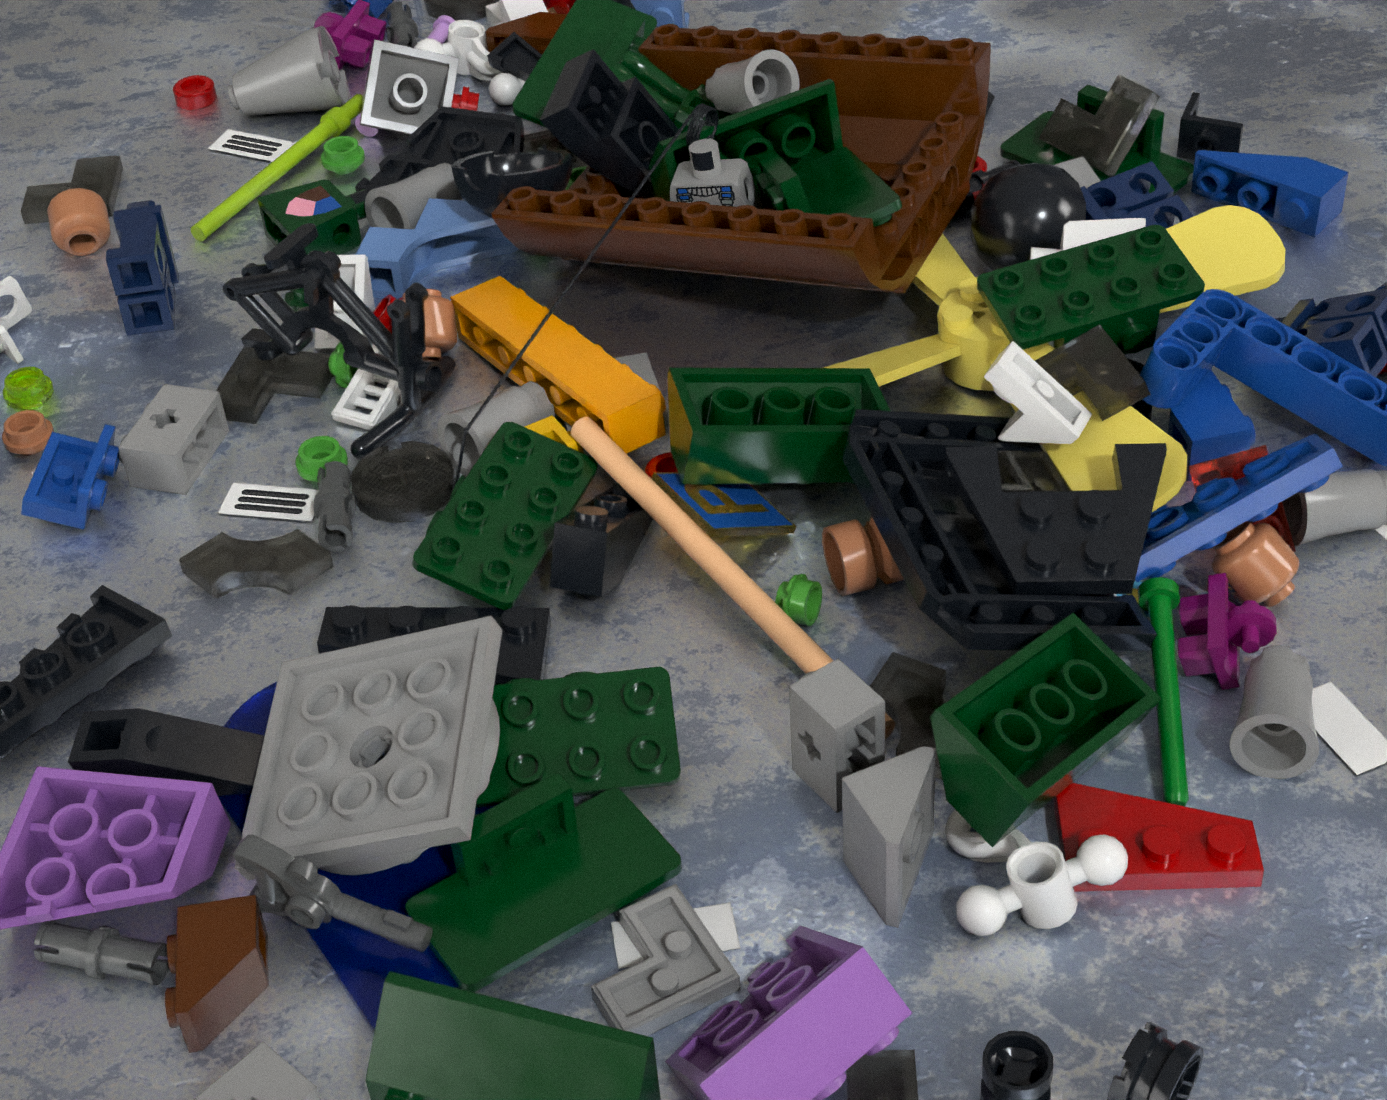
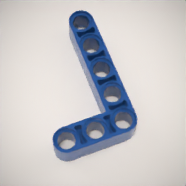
[1135,289,1387,467]

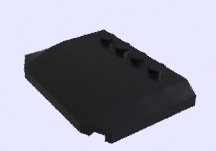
[842,409,1157,652]

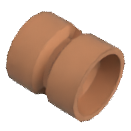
[822,516,904,596]

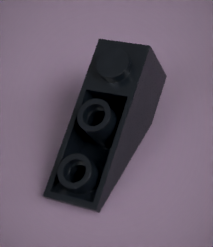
[550,483,653,597]
[68,708,265,796]

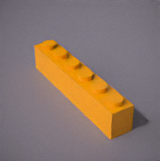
[450,275,666,454]

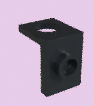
[1177,92,1243,160]

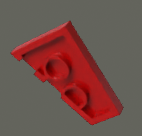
[1053,783,1264,892]

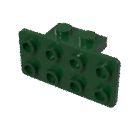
[513,0,657,127]
[1000,85,1194,195]
[754,147,903,227]
[977,225,1205,368]
[412,422,598,610]
[475,667,681,808]
[406,772,682,992]

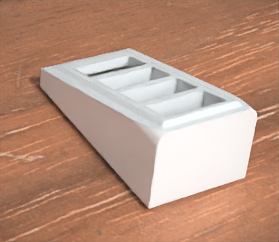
[331,344,423,430]

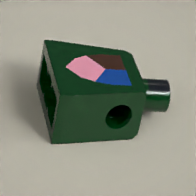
[257,179,368,255]

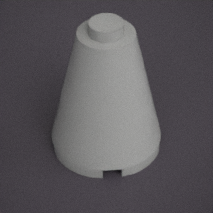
[228,26,350,116]

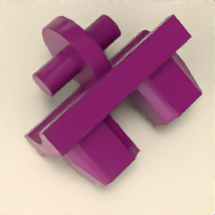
[314,0,387,70]
[1178,573,1277,690]

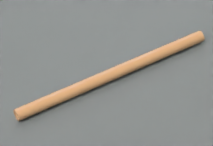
[571,417,895,739]

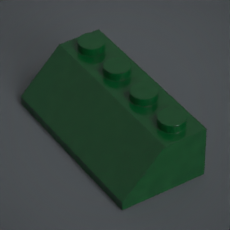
[648,79,843,201]
[667,368,890,486]
[930,613,1162,847]
[365,971,661,1100]

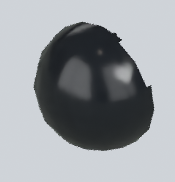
[451,144,573,218]
[970,163,1086,271]

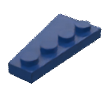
[1135,433,1343,582]

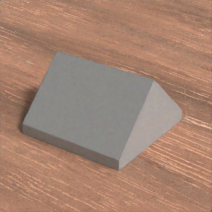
[360,40,459,135]
[842,746,936,928]

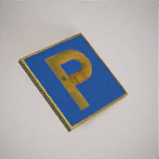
[651,472,797,537]

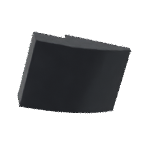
[540,49,679,199]

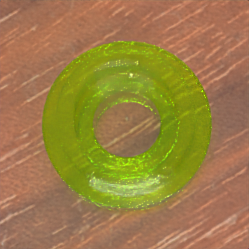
[3,367,54,411]

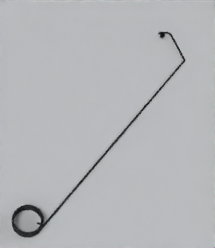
[454,103,719,487]

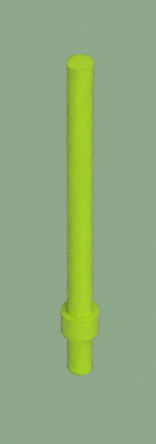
[191,94,363,242]

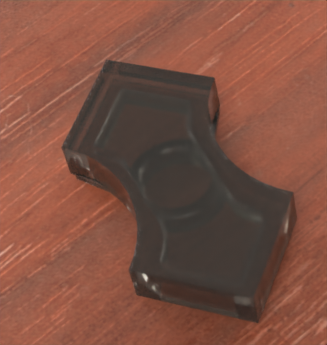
[179,529,334,598]
[870,652,946,780]

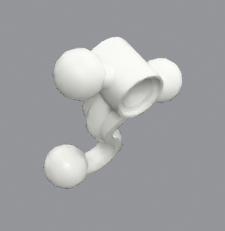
[414,20,526,106]
[945,810,1128,936]

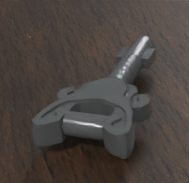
[232,834,433,952]

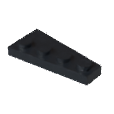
[0,585,172,759]
[317,605,551,685]

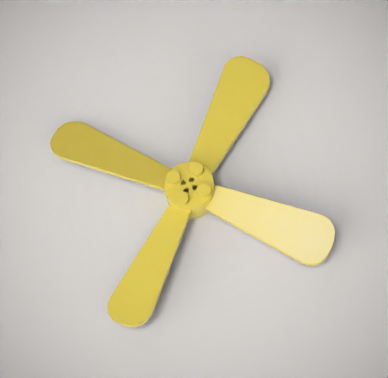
[823,205,1286,512]

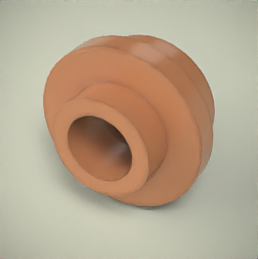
[2,410,54,456]

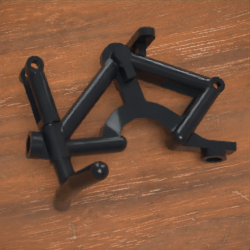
[222,223,456,459]

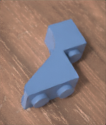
[355,198,519,299]

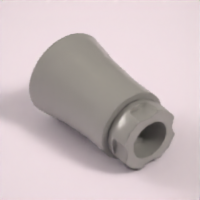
[705,49,800,114]
[365,163,462,229]
[437,381,555,476]
[1273,469,1387,547]
[1229,645,1319,779]

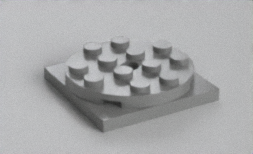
[234,616,502,880]

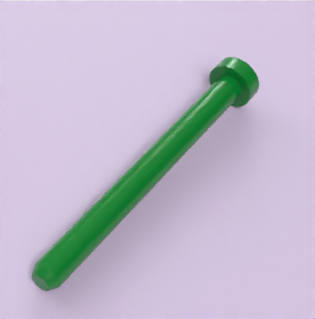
[1138,577,1189,806]

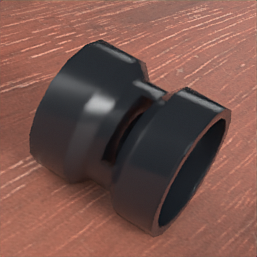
[980,1031,1053,1100]

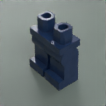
[1080,161,1193,229]
[106,200,179,336]
[1274,289,1387,377]

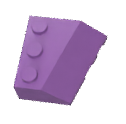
[0,766,231,930]
[665,925,912,1100]

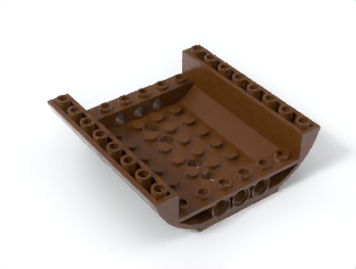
[491,24,991,294]

